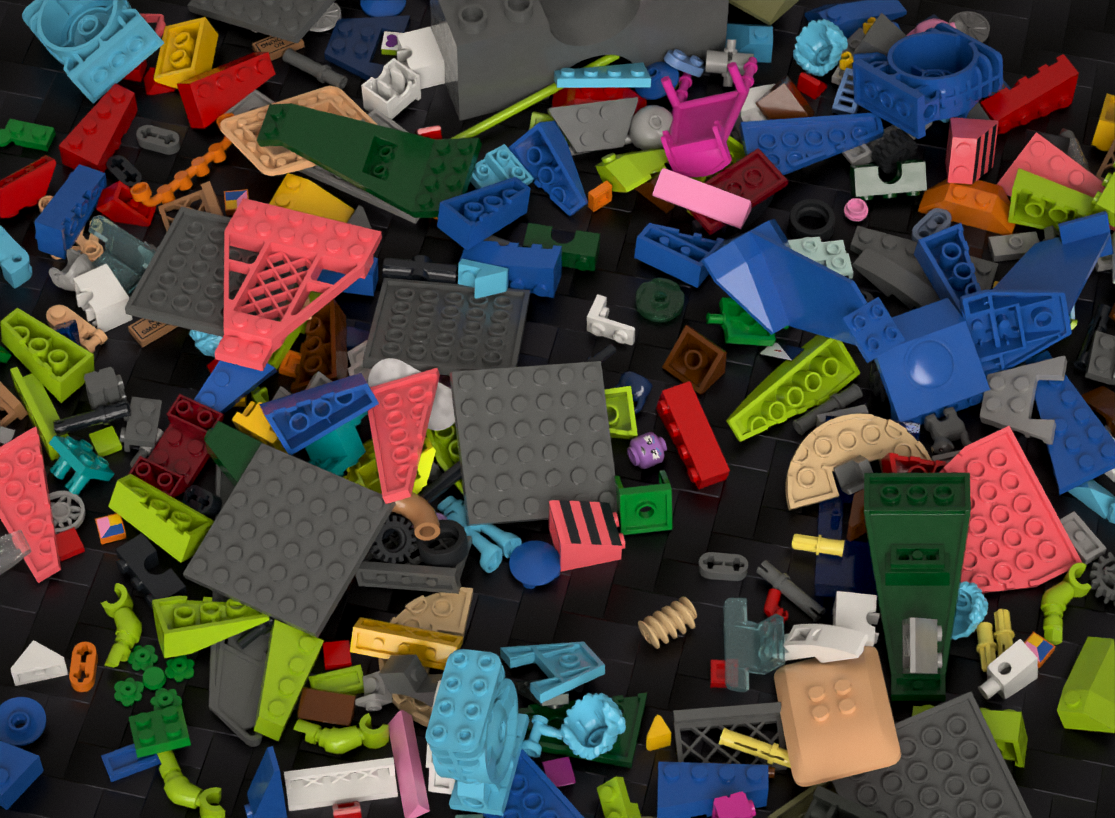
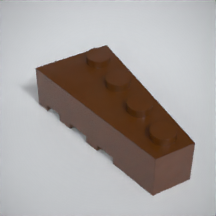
[290,299,348,394]

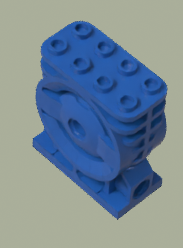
[853,22,1003,139]

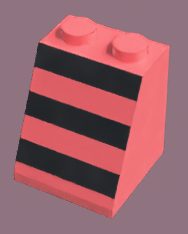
[945,117,998,184]
[549,500,625,572]

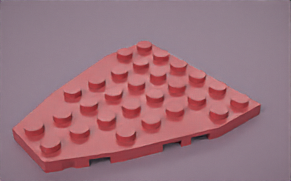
[939,426,1083,593]

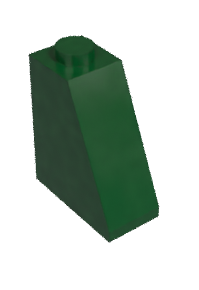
[204,421,266,487]

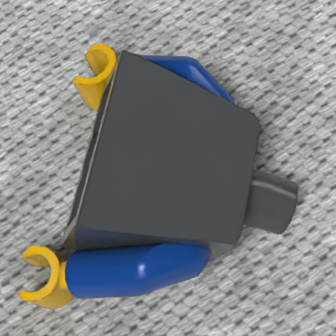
[839,13,907,70]

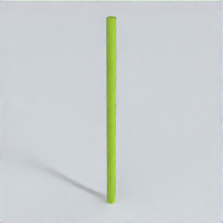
[451,55,619,139]

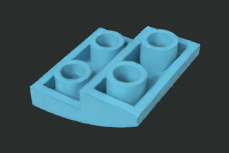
[470,144,534,189]

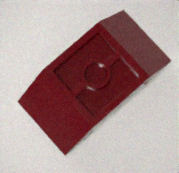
[128,394,224,498]

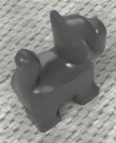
[924,407,972,455]

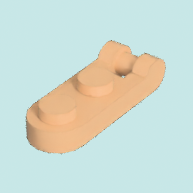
[46,305,108,353]

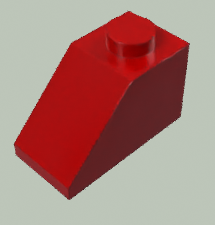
[96,180,156,227]

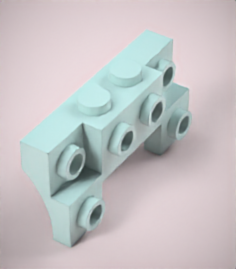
[788,237,853,279]

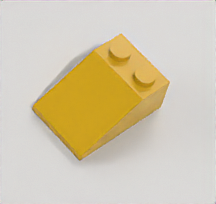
[1091,94,1115,152]
[269,173,355,223]

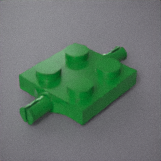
[706,297,789,346]

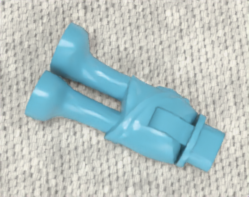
[437,495,522,573]

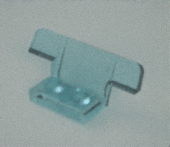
[88,215,156,295]
[723,598,785,693]

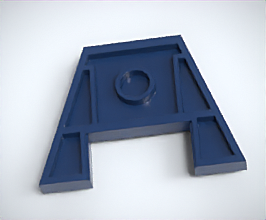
[324,15,411,80]

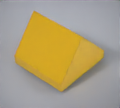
[646,715,671,751]

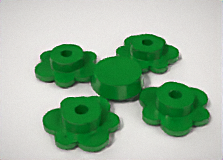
[114,645,194,711]

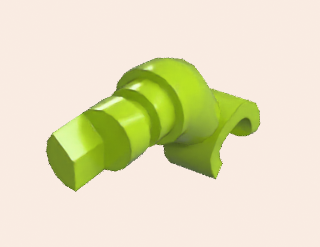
[1041,563,1092,645]
[101,583,142,668]
[293,713,390,754]
[157,750,225,818]

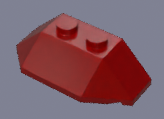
[552,87,647,116]
[0,155,56,218]

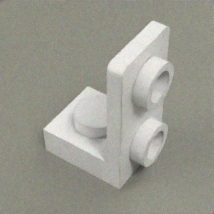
[587,294,635,345]

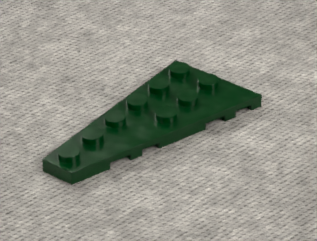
[518,693,647,768]

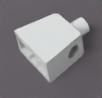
[978,639,1038,699]

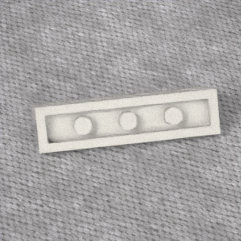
[284,757,398,811]

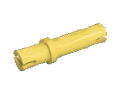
[719,728,791,768]

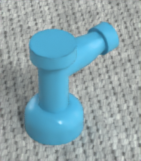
[521,715,563,758]

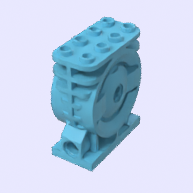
[22,0,164,103]
[425,649,529,816]

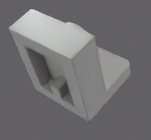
[355,671,392,711]

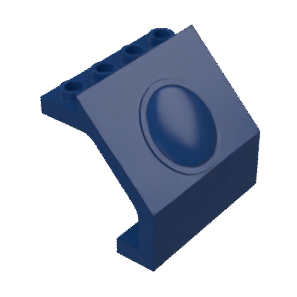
[874,298,990,430]

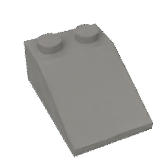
[902,618,942,674]

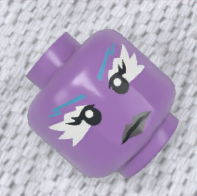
[627,432,667,469]

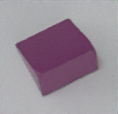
[542,757,576,787]

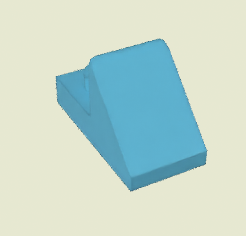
[458,259,508,298]

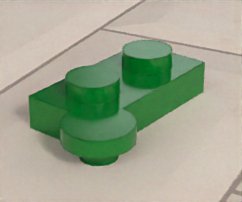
[0,119,56,152]

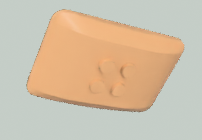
[220,86,378,176]
[774,646,901,787]

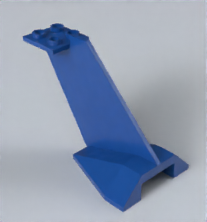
[959,211,1113,378]
[702,219,905,363]

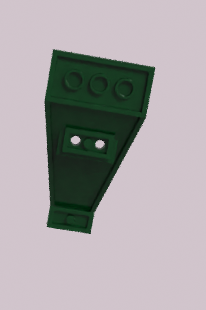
[257,103,482,218]
[864,473,971,702]

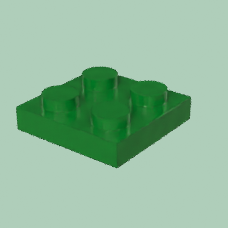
[128,705,191,758]

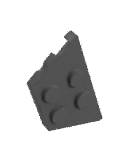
[547,97,638,154]

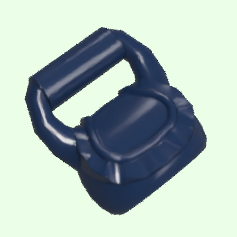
[614,371,652,415]

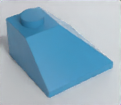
[725,23,773,63]

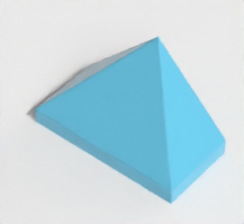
[1068,479,1115,519]

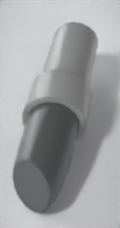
[130,428,164,468]

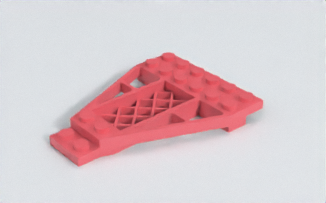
[214,198,382,371]

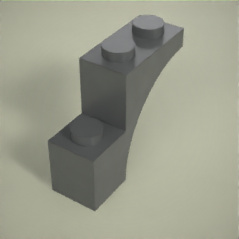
[379,654,443,707]

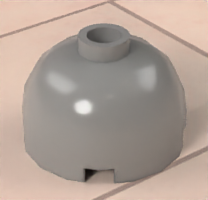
[629,105,673,150]

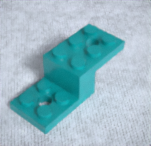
[305,411,368,477]

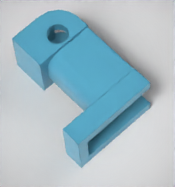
[0,225,33,289]

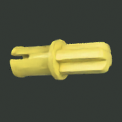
[792,534,845,557]
[993,609,1015,657]
[976,622,998,673]

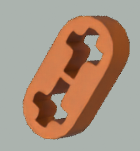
[69,642,98,692]

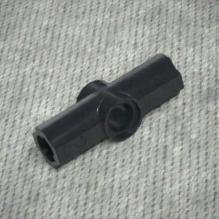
[382,255,458,284]

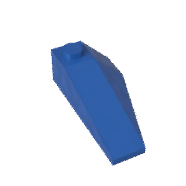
[804,0,907,39]
[508,121,588,216]
[244,746,287,818]

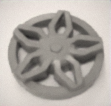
[49,491,85,534]

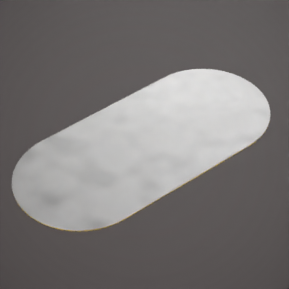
[368,358,455,430]

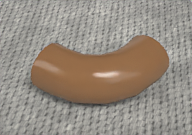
[391,491,440,541]

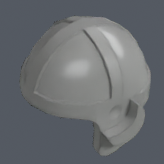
[49,248,94,291]

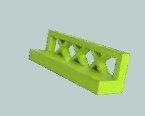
[10,367,69,461]

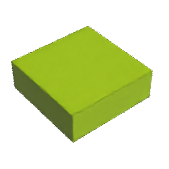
[89,426,122,457]

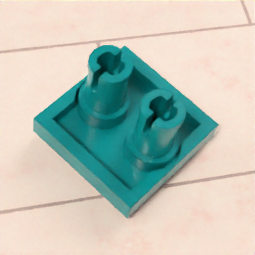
[49,436,115,495]

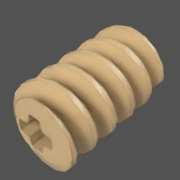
[638,596,697,649]

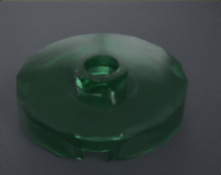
[635,278,685,322]

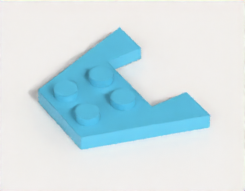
[500,642,605,703]

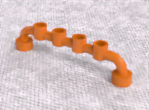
[130,113,234,207]

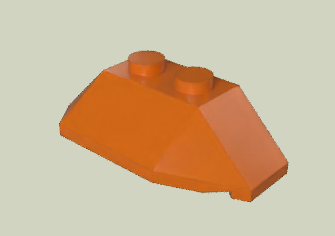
[918,179,1015,235]

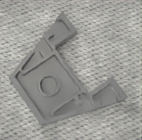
[980,356,1067,445]

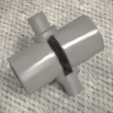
[705,39,754,87]

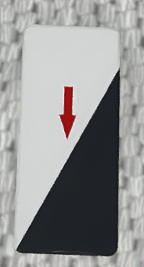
[760,343,804,360]

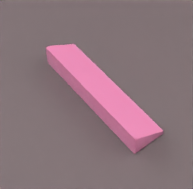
[653,168,751,229]
[388,710,430,818]

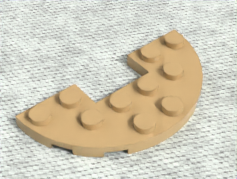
[785,413,932,510]
[379,587,473,727]

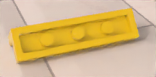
[350,617,463,670]

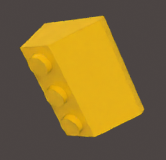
[154,17,218,89]

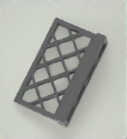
[355,531,472,594]
[672,702,788,770]

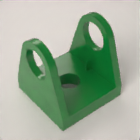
[614,470,673,535]

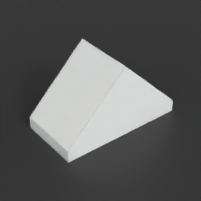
[11,640,68,686]

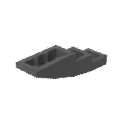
[852,247,940,310]

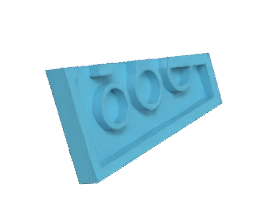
[554,62,651,88]

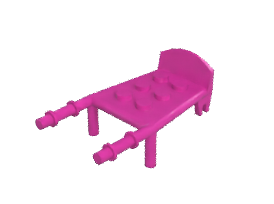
[661,57,758,177]

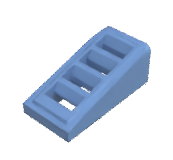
[832,68,859,115]

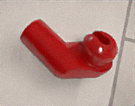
[764,588,789,625]

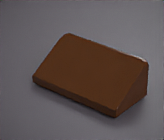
[297,687,356,726]

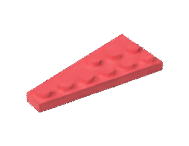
[997,132,1115,231]
[368,368,440,504]
[0,426,61,583]

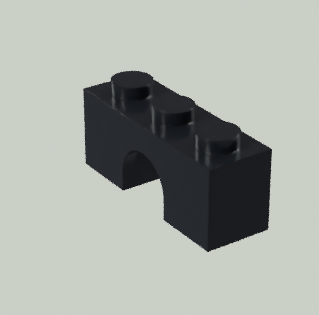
[116,533,188,610]

